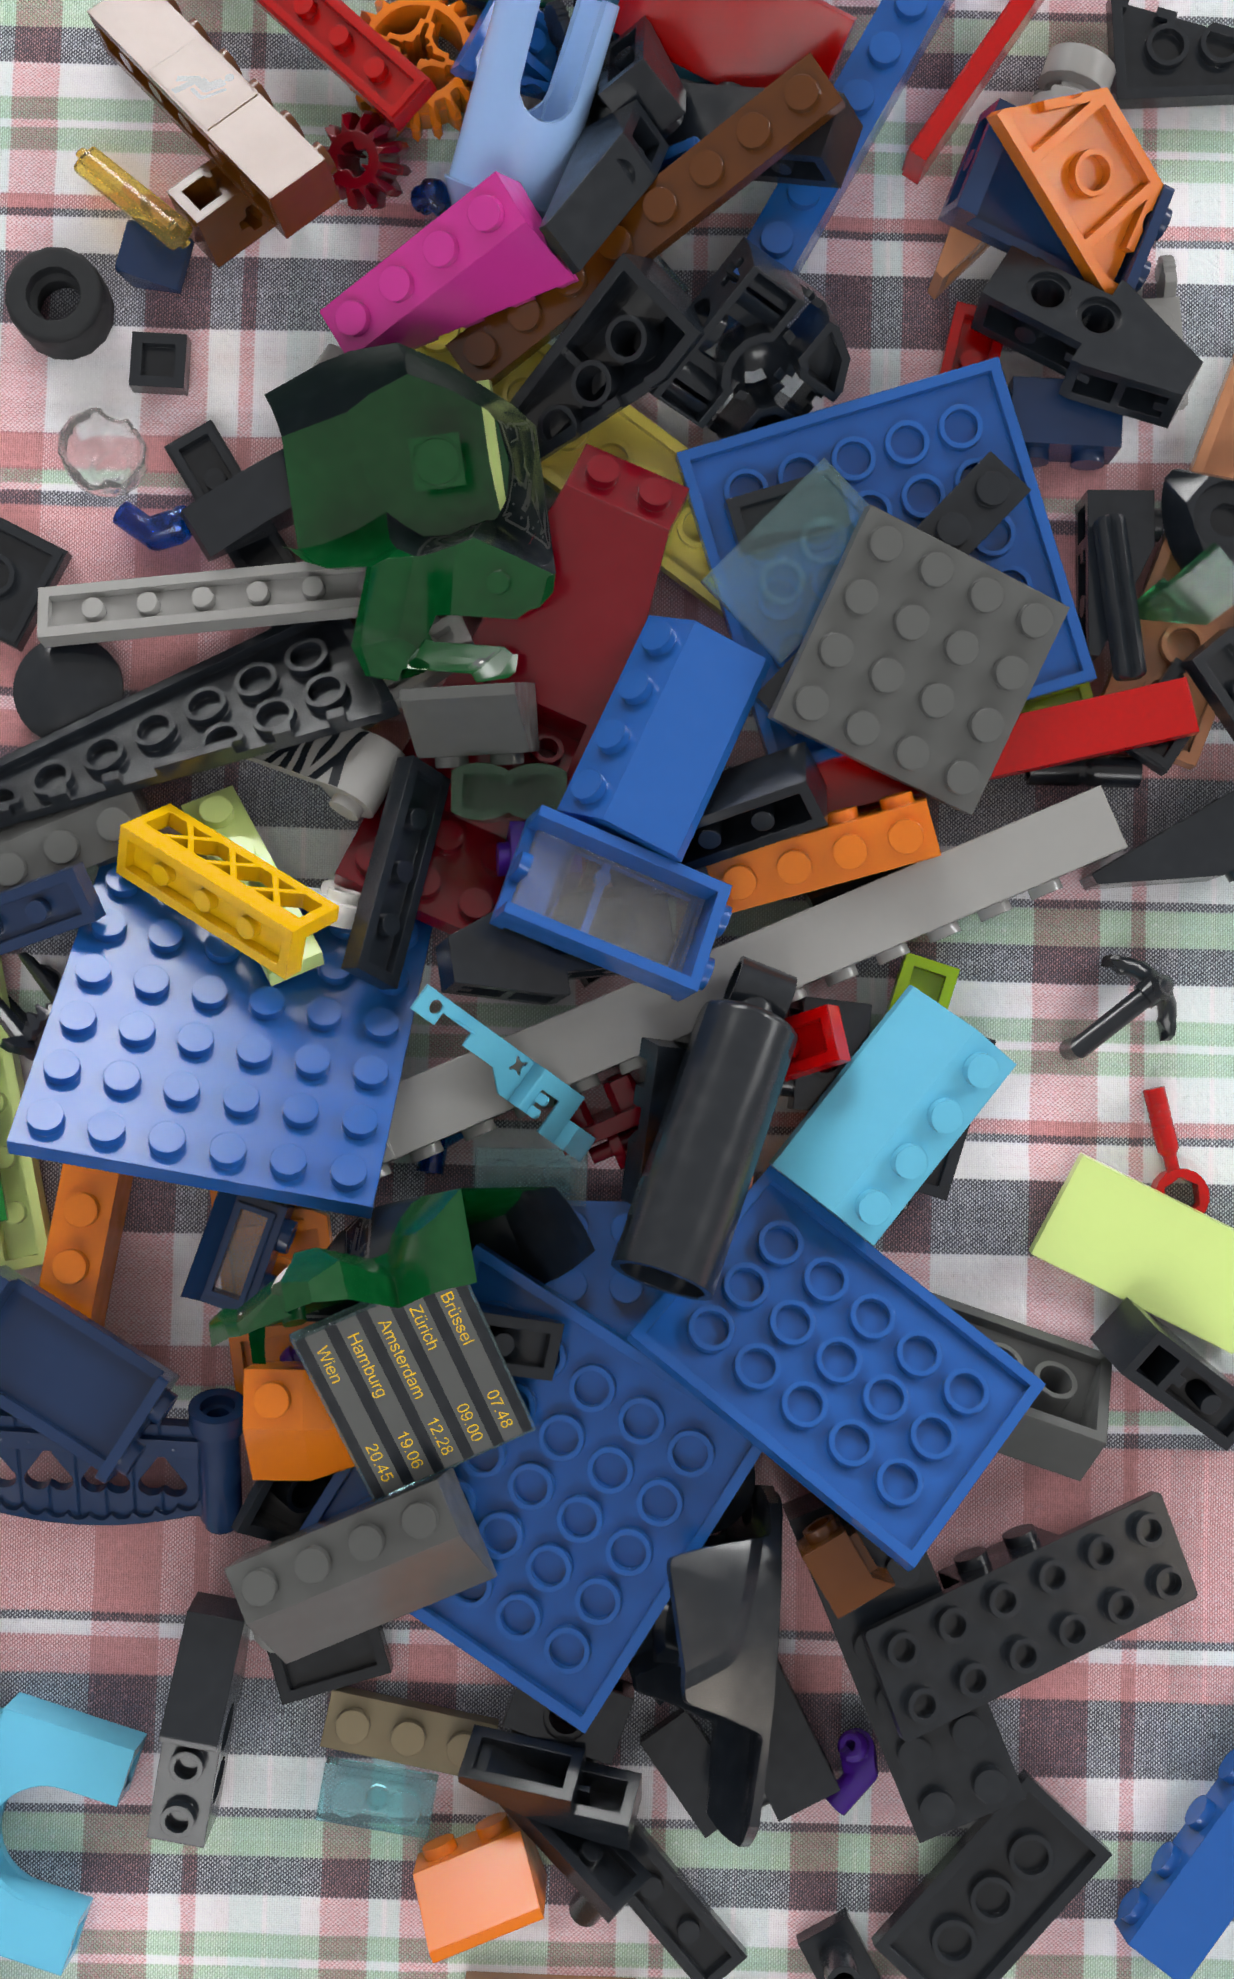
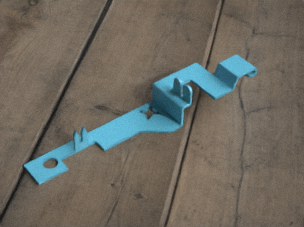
[410,984,596,1162]

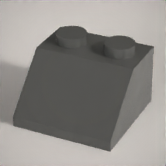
[399,682,539,768]

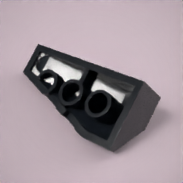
[509,253,705,462]

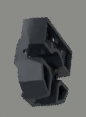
[649,237,851,439]

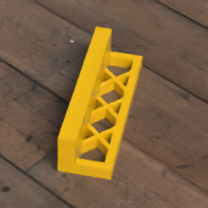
[116,803,339,980]

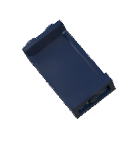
[938,98,1175,292]
[0,1265,180,1484]

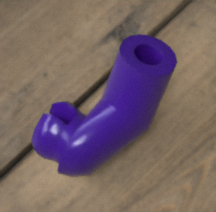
[826,1728,879,1816]

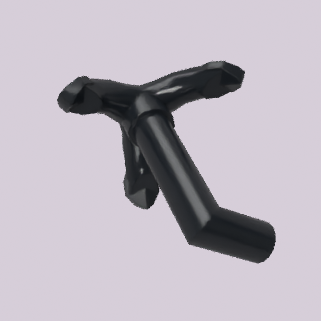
[1059,954,1177,1060]

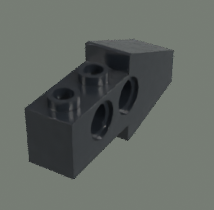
[971,245,1203,429]
[435,887,674,1005]
[147,1591,250,1848]

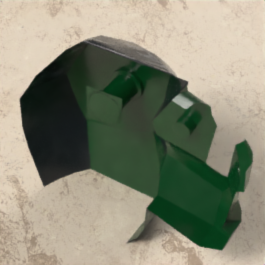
[265,342,556,683]
[209,1187,595,1364]

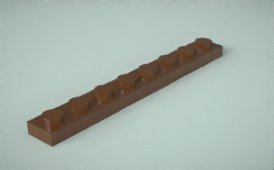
[445,53,846,387]

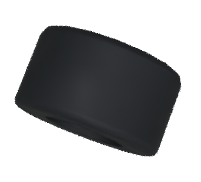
[5,247,114,360]

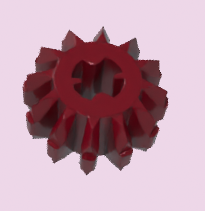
[323,111,412,210]

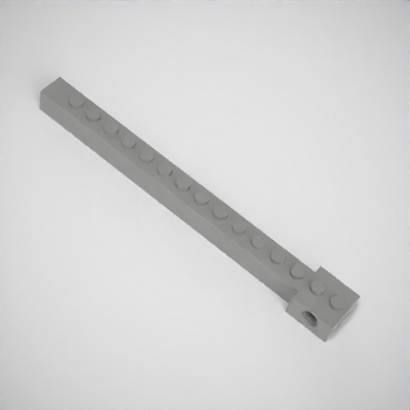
[286,785,1128,1209]

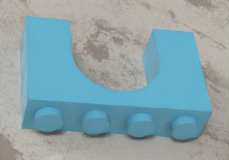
[0,1692,147,1976]

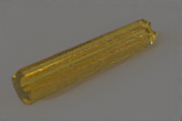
[74,147,193,250]

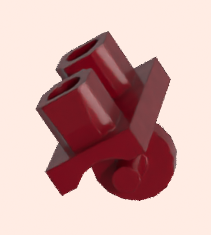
[554,1072,641,1170]

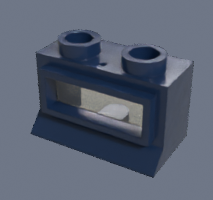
[180,1191,298,1310]

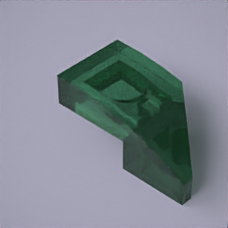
[1137,543,1234,625]

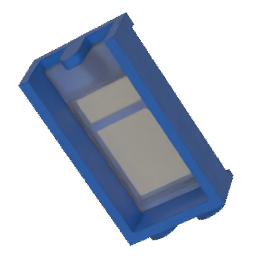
[489,804,732,1002]

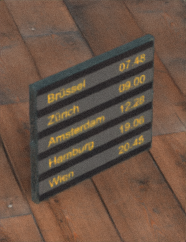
[289,1284,536,1502]

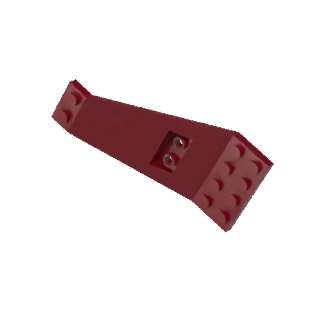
[334,444,690,935]

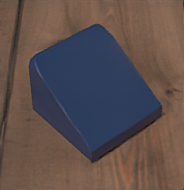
[115,220,195,294]

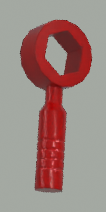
[1143,1086,1210,1213]

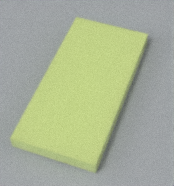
[1029,1152,1234,1354]

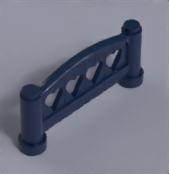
[0,1388,243,1535]

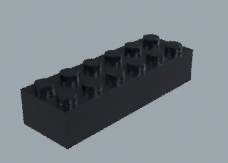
[782,1492,1027,1843]

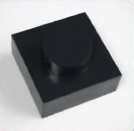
[129,331,192,396]

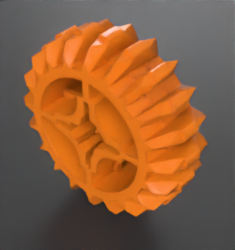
[349,0,479,142]

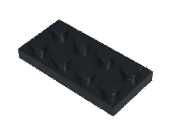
[871,1769,1112,1979]

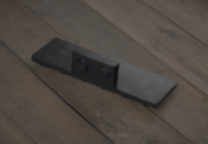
[861,1491,1198,1742]

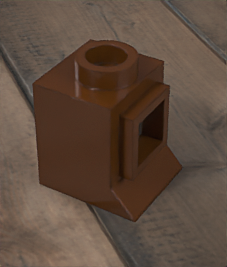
[795,1514,896,1619]

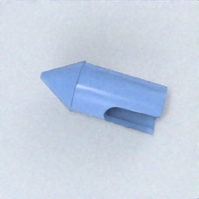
[444,0,620,220]

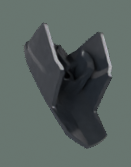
[628,1485,783,1847]

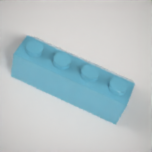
[768,985,1017,1245]

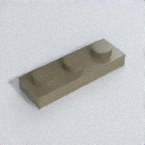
[320,1686,499,1776]

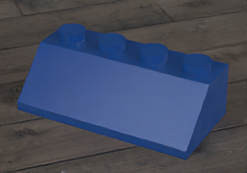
[557,615,771,862]

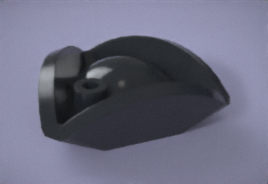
[1161,469,1234,595]

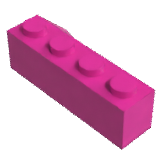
[319,171,579,353]

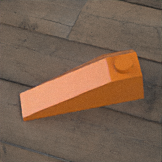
[243,1361,358,1481]

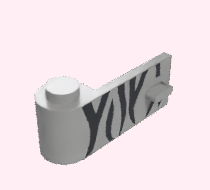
[247,728,405,821]

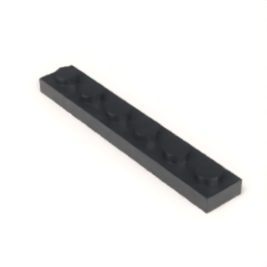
[755,451,1031,737]

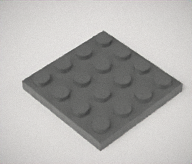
[767,505,1070,815]

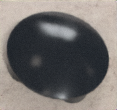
[13,643,124,738]

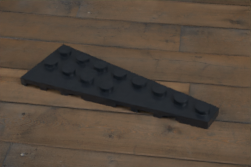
[0,618,400,828]

